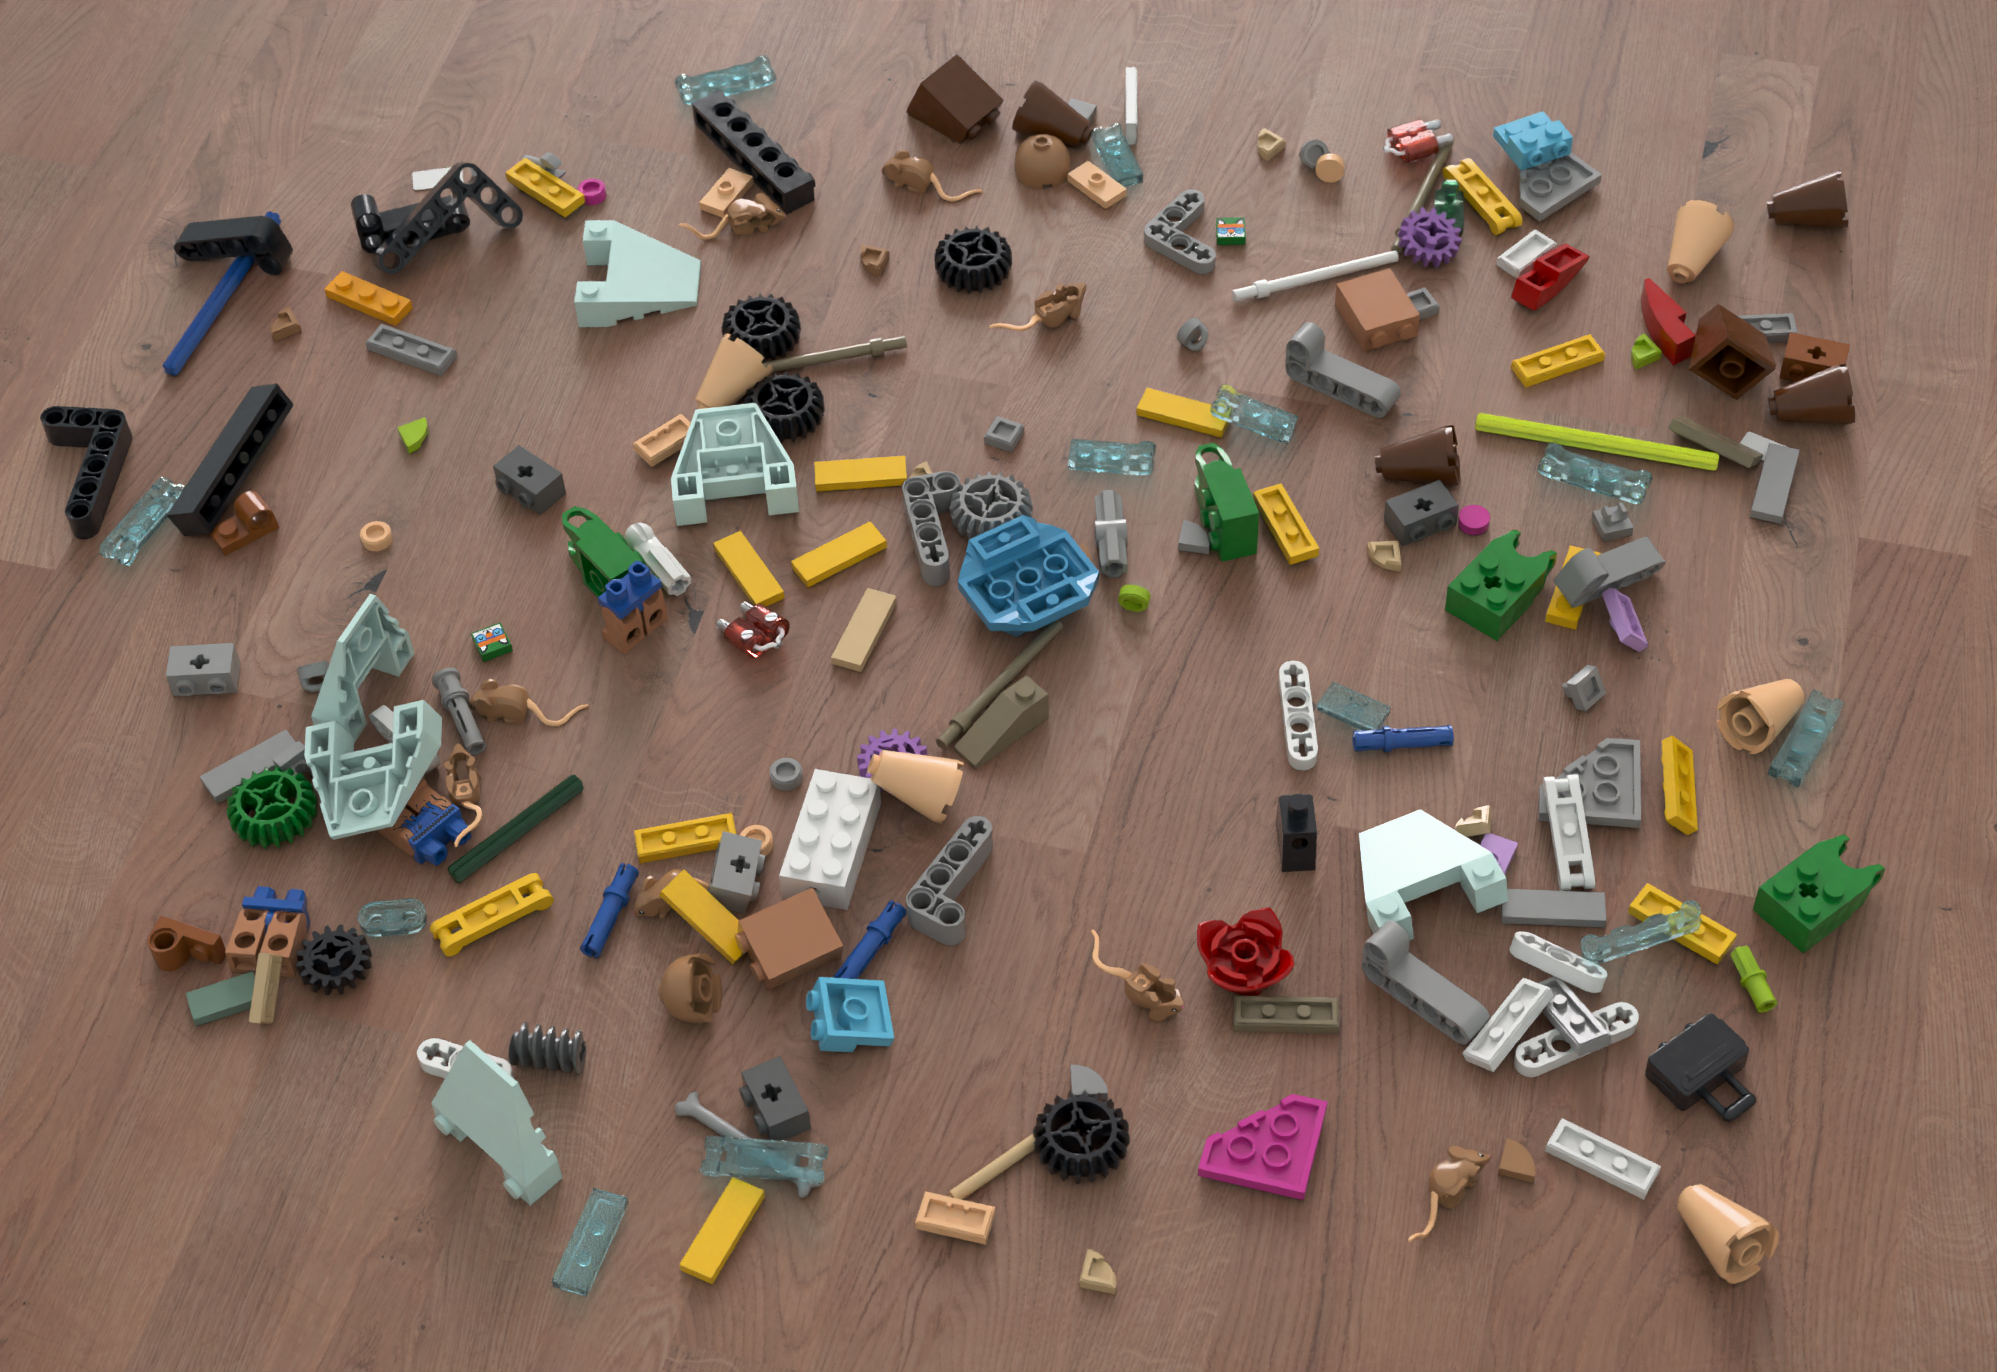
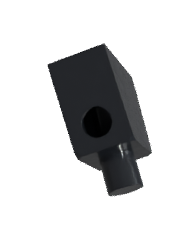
[1276,794,1317,872]

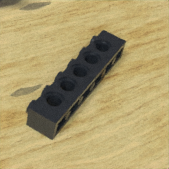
[692,89,815,214]

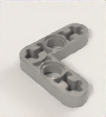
[1144,189,1216,274]

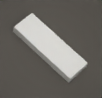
[1126,67,1137,145]
[1462,977,1554,1072]
[1545,1118,1661,1200]

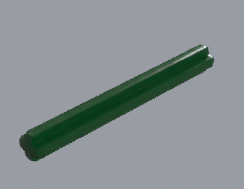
[447,774,584,883]

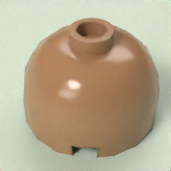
[1015,134,1070,189]
[658,954,722,1023]

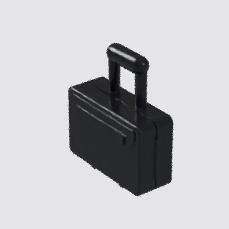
[1645,1013,1757,1122]

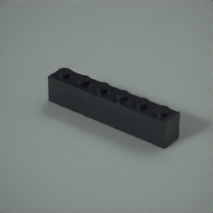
[167,383,294,536]

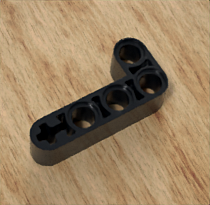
[351,194,470,253]
[174,216,293,275]

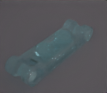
[675,55,777,104]
[1537,443,1653,504]
[99,476,186,566]
[1767,689,1845,788]
[1581,900,1701,965]
[700,1136,829,1184]

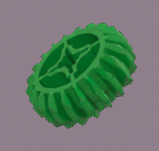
[226,766,318,850]

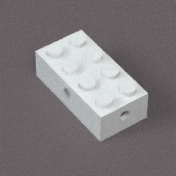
[779,769,881,910]

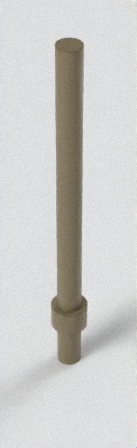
[1391,141,1454,254]
[762,336,907,373]
[936,620,1063,749]

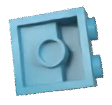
[1493,111,1573,171]
[806,977,894,1052]

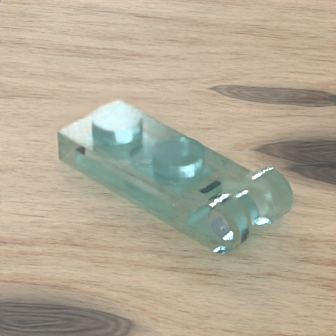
[1092,122,1143,187]
[1210,384,1299,445]
[1068,439,1156,475]

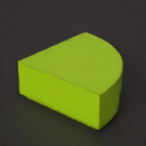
[1631,333,1662,370]
[397,417,429,454]

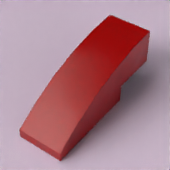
[1511,243,1589,311]
[1641,278,1696,365]

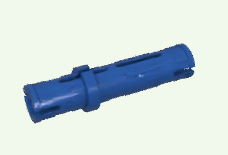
[1352,725,1454,752]
[580,863,639,958]
[832,900,907,979]

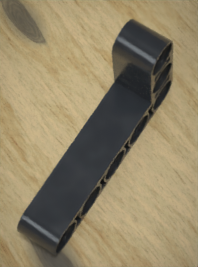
[373,162,523,274]
[40,406,133,540]

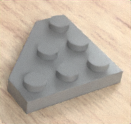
[1519,153,1602,221]
[1538,738,1641,828]

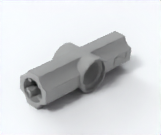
[1095,490,1127,578]

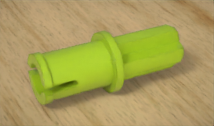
[1731,946,1778,1013]

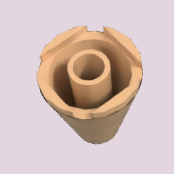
[1667,200,1734,283]
[695,333,773,409]
[1717,679,1805,754]
[867,750,964,824]
[1677,1184,1779,1284]

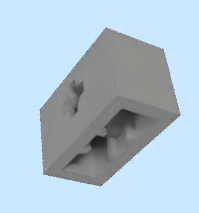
[166,643,241,696]
[708,831,765,914]

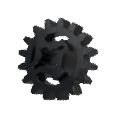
[296,924,372,995]

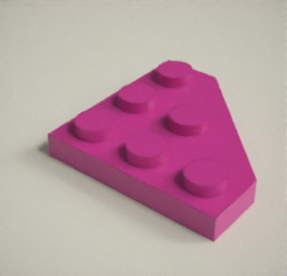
[1198,1094,1328,1200]

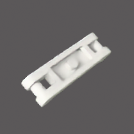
[1543,774,1595,891]

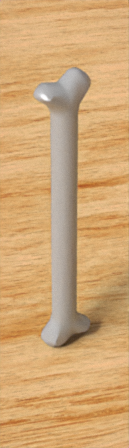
[675,1091,822,1198]

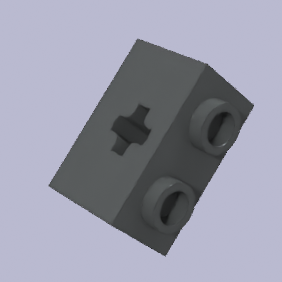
[493,445,566,515]
[1384,480,1459,546]
[739,1056,811,1145]

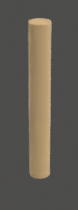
[948,1134,1036,1200]

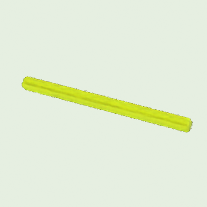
[1475,413,1719,471]

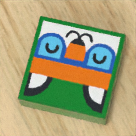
[1216,217,1246,245]
[471,622,513,662]

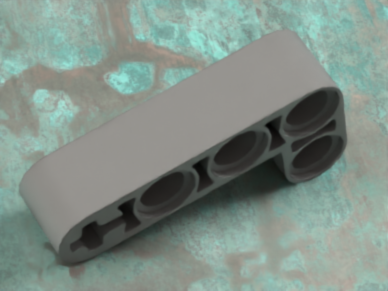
[1285,322,1401,418]
[902,471,960,586]
[1554,537,1666,608]
[906,816,993,946]
[1361,920,1490,1045]

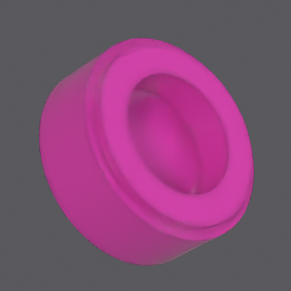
[577,179,607,205]
[1458,505,1490,535]

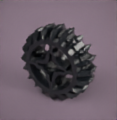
[934,225,1012,294]
[721,293,801,363]
[743,371,825,443]
[1033,1089,1130,1184]

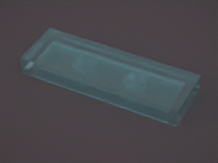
[551,1188,629,1296]

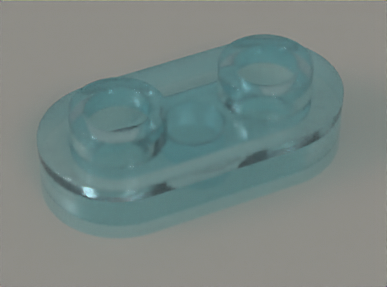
[357,898,428,937]

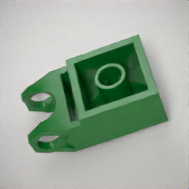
[1194,443,1259,562]
[562,506,646,598]
[1445,529,1557,641]
[1753,834,1885,954]

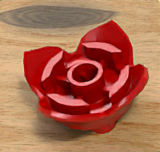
[1197,907,1294,996]

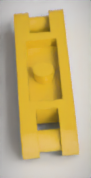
[1442,158,1523,235]
[430,873,554,957]

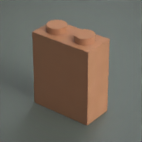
[1335,268,1420,351]
[735,887,843,991]

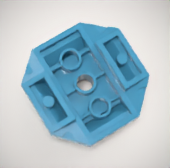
[958,515,1099,637]

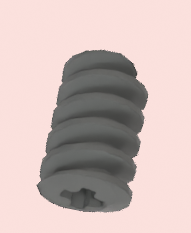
[508,1022,586,1075]

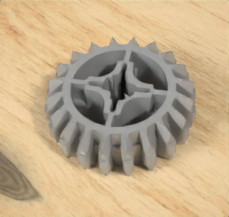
[949,471,1033,540]

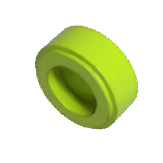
[1118,585,1151,612]

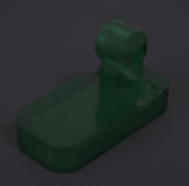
[1434,179,1464,237]

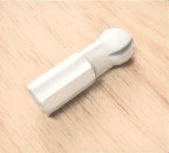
[625,523,692,597]

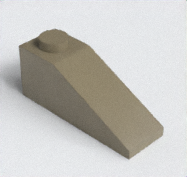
[954,675,1049,770]

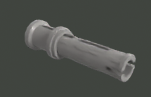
[432,667,487,756]

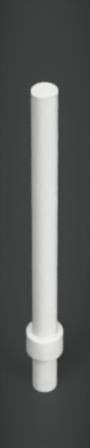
[1232,250,1399,302]

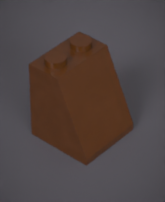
[906,54,1004,144]
[1689,304,1776,400]

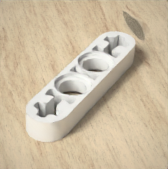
[1278,660,1318,771]
[1514,1002,1639,1077]

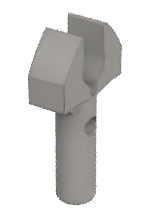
[522,152,566,179]

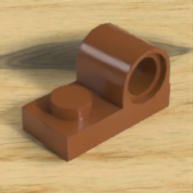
[210,491,279,556]
[147,916,226,971]

